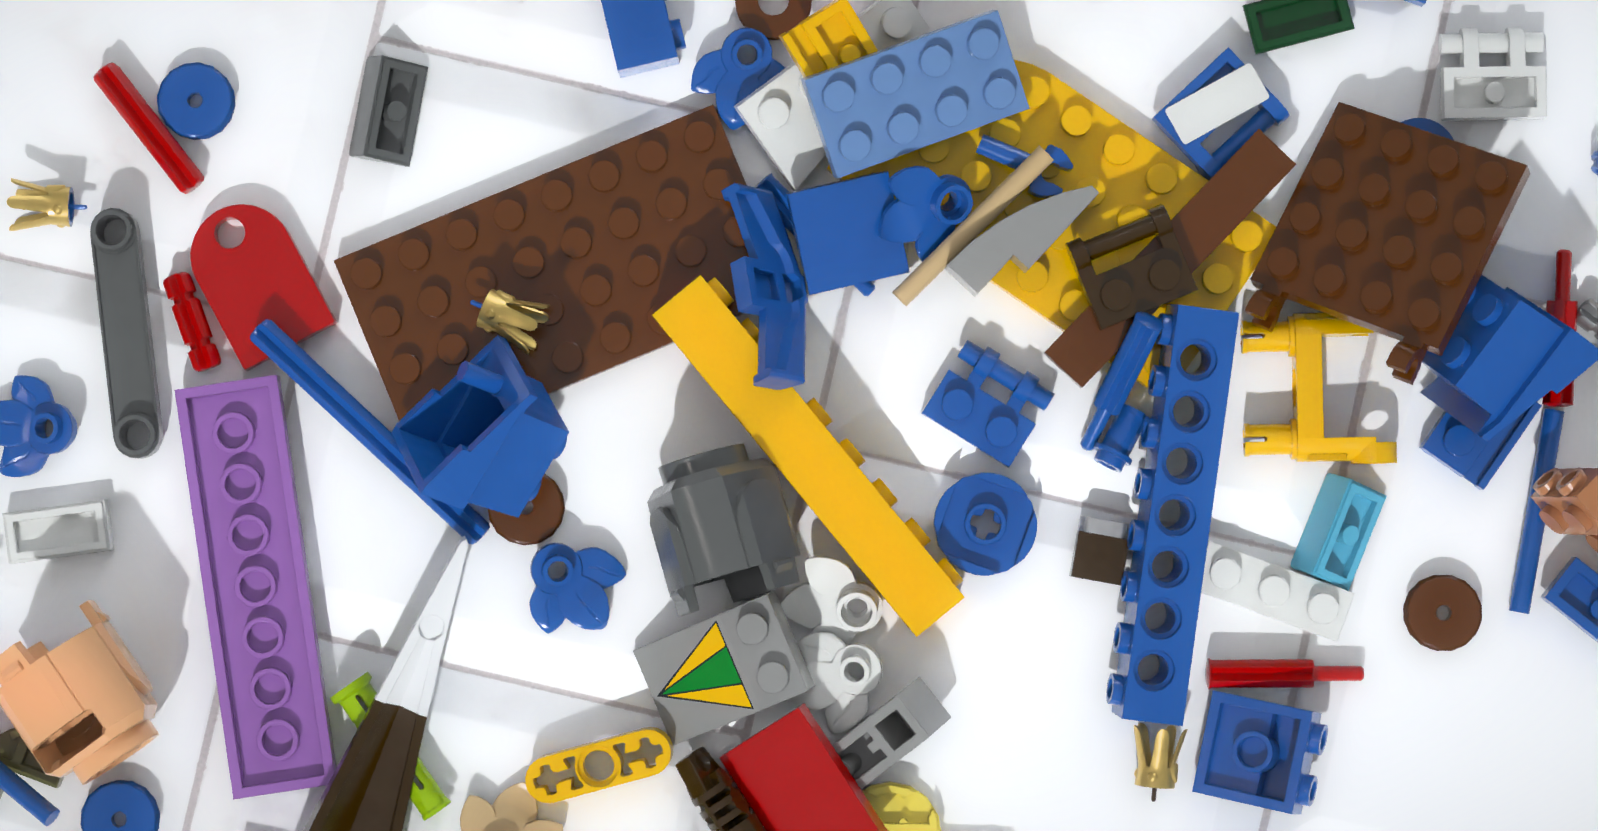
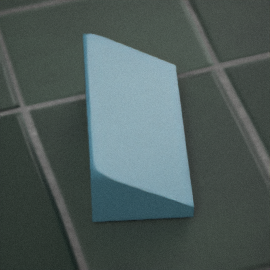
[1291,473,1387,591]

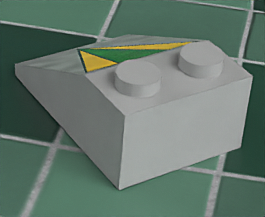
[633,590,815,745]

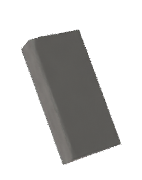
[349,55,428,167]

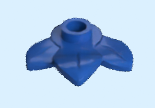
[691,28,785,130]
[878,166,973,262]
[0,375,77,477]
[529,543,626,634]

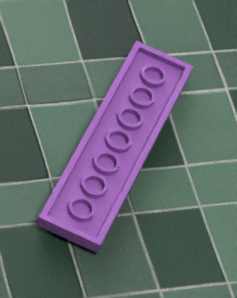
[174,374,337,800]

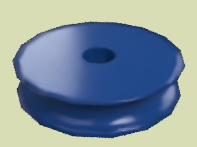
[157,62,236,140]
[80,780,160,831]

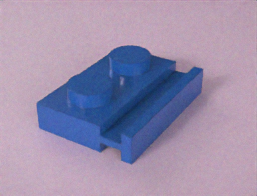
[1419,402,1542,490]

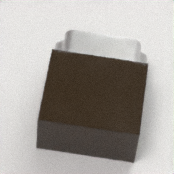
[1069,516,1129,586]

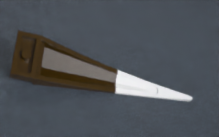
[303,536,468,831]

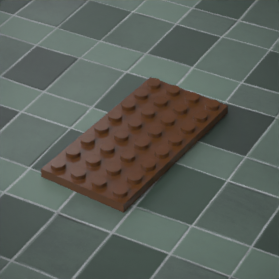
[333,104,749,421]

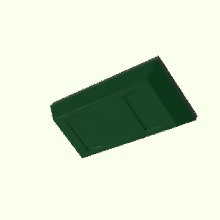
[1242,0,1355,55]

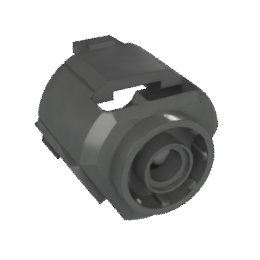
[647,443,801,617]

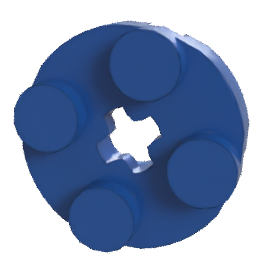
[933,473,1037,576]

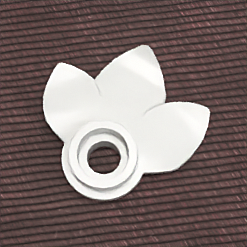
[780,556,883,645]
[788,632,883,734]

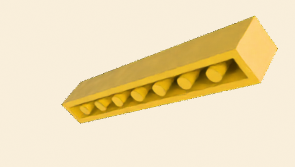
[652,275,965,637]

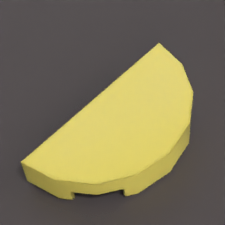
[862,781,941,831]

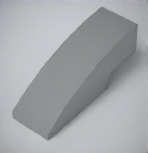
[945,185,1099,297]

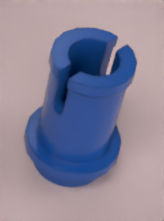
[1093,404,1147,473]

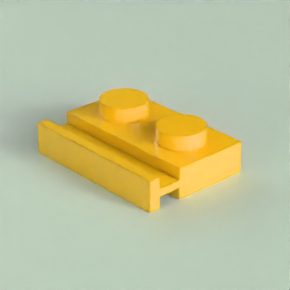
[779,0,878,78]

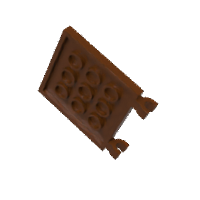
[1245,102,1531,385]

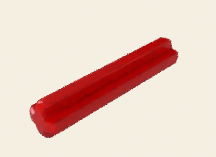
[93,62,204,194]

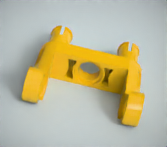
[1240,312,1397,464]

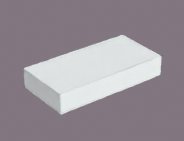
[2,499,114,564]

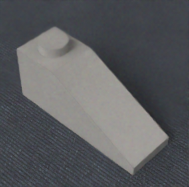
[832,677,952,789]

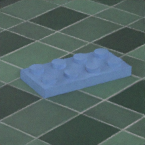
[801,10,1030,179]

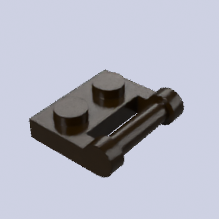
[1065,204,1198,331]

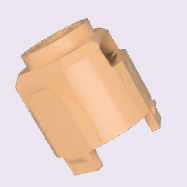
[0,600,159,785]

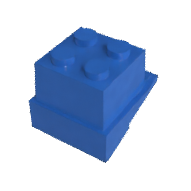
[1420,274,1598,442]
[392,335,569,518]

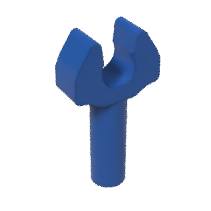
[976,134,1073,198]

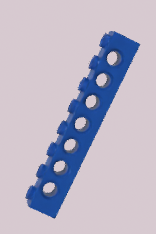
[1106,304,1239,726]

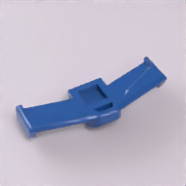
[721,183,808,390]

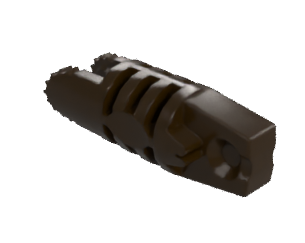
[675,746,766,831]

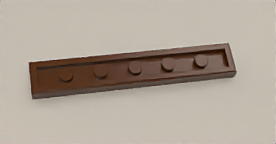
[1044,129,1296,389]

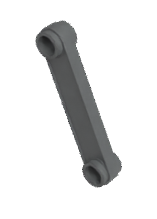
[90,208,163,459]

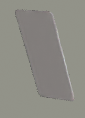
[1165,63,1269,144]

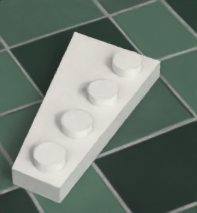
[733,0,930,191]

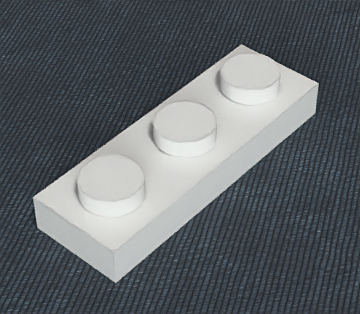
[1201,541,1355,642]

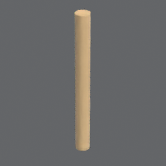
[892,145,1054,307]

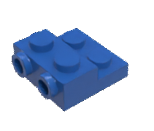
[1192,690,1328,815]

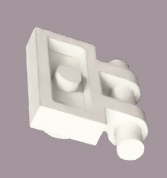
[1438,27,1548,121]

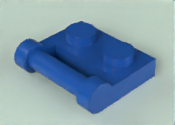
[1152,47,1290,181]

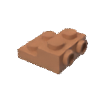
[1530,467,1598,553]

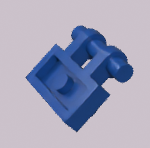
[921,340,1055,468]

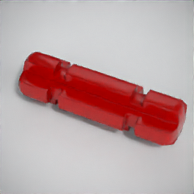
[163,272,221,372]

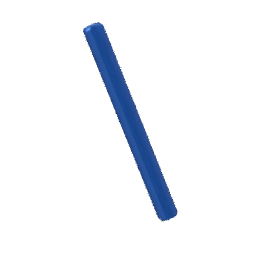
[250,319,490,545]

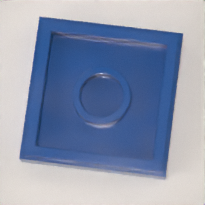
[786,171,910,295]

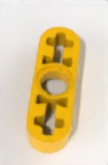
[525,727,673,803]

